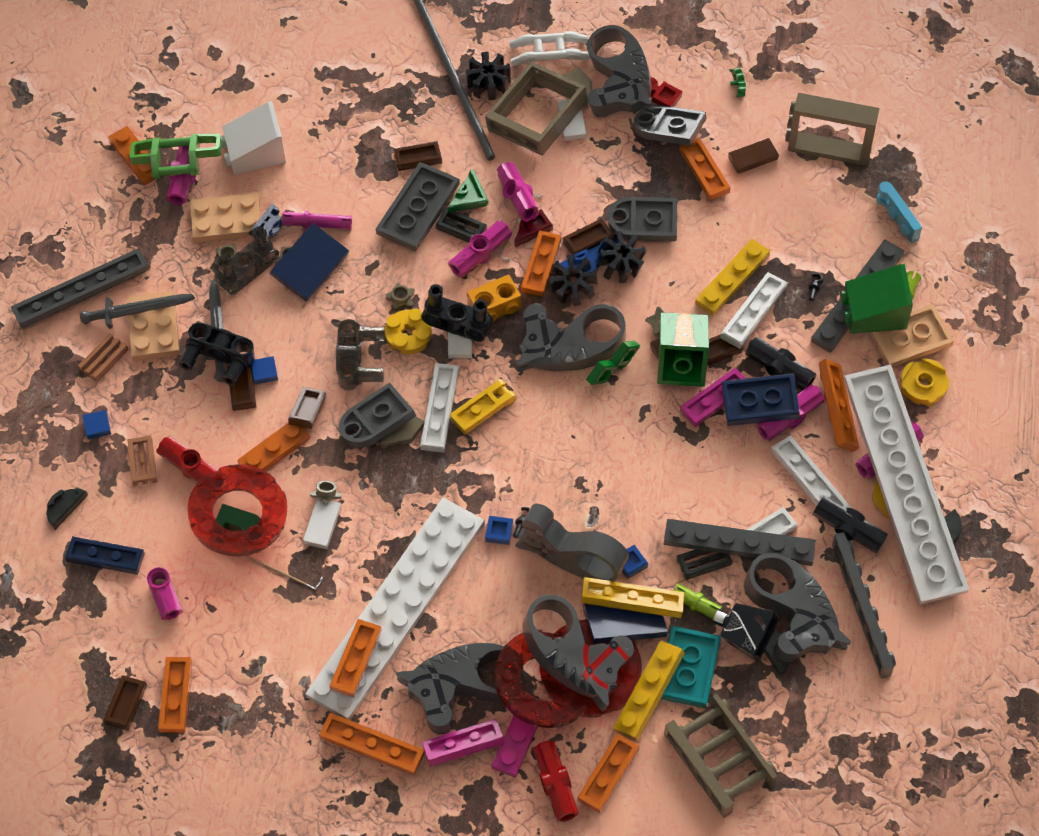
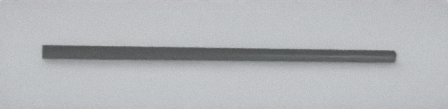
[413,0,495,161]

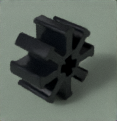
[466,51,511,101]
[596,231,646,283]
[550,254,598,306]

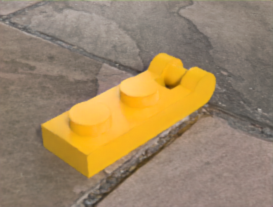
[450,379,517,435]

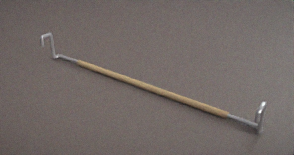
[498,193,542,262]
[238,539,323,590]

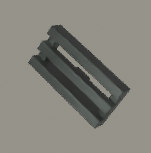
[436,208,487,243]
[676,550,732,580]

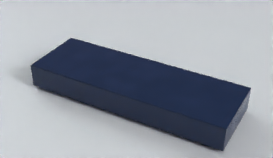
[65,536,145,575]

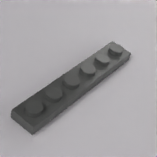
[811,239,904,353]
[11,248,149,329]
[663,519,816,566]
[832,532,896,679]

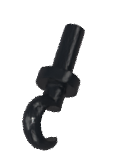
[808,273,824,301]
[513,506,530,538]

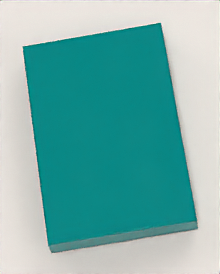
[661,626,721,709]

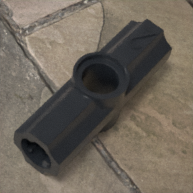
[745,337,817,391]
[812,495,888,553]

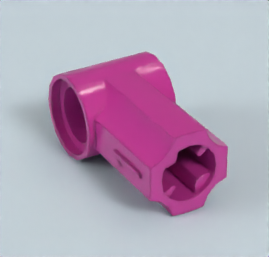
[147,567,183,620]

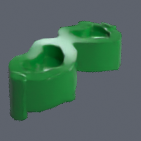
[729,68,746,98]

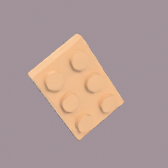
[190,193,261,243]
[127,291,180,361]
[869,304,954,367]

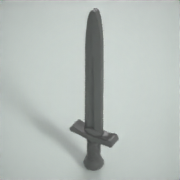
[203,280,226,382]
[80,294,195,329]

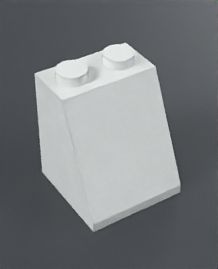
[221,101,286,175]

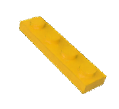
[695,238,770,316]
[581,577,684,618]
[613,641,685,741]

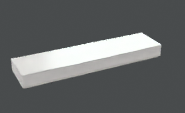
[720,272,788,349]
[420,363,459,453]
[771,435,851,508]

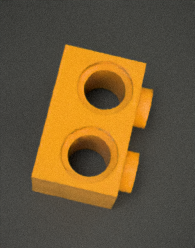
[467,274,522,321]

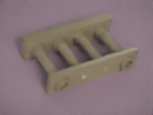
[664,693,777,818]

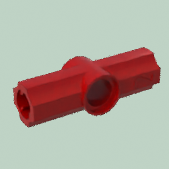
[156,435,226,493]
[533,740,579,822]

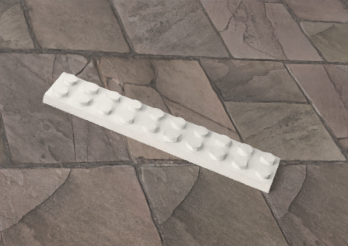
[843,365,969,605]
[305,498,485,720]

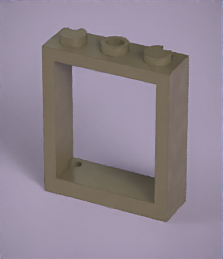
[485,62,588,156]
[785,92,880,166]

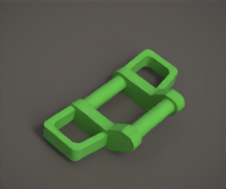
[130,134,222,179]

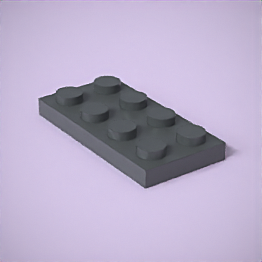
[375,162,460,251]

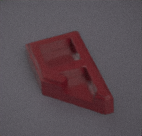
[514,209,553,247]

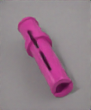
[282,210,352,230]

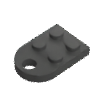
[634,105,707,146]
[608,197,677,241]
[339,383,416,448]

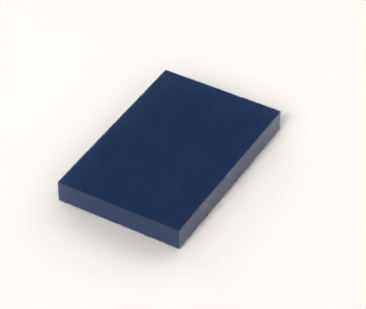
[270,223,349,302]
[722,373,800,426]
[582,603,668,644]

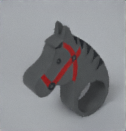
[522,595,634,711]

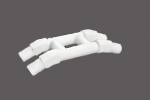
[509,31,590,67]

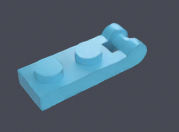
[876,182,922,243]

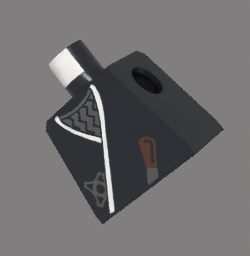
[713,603,779,662]

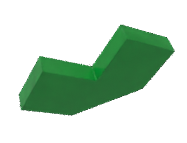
[586,340,640,385]

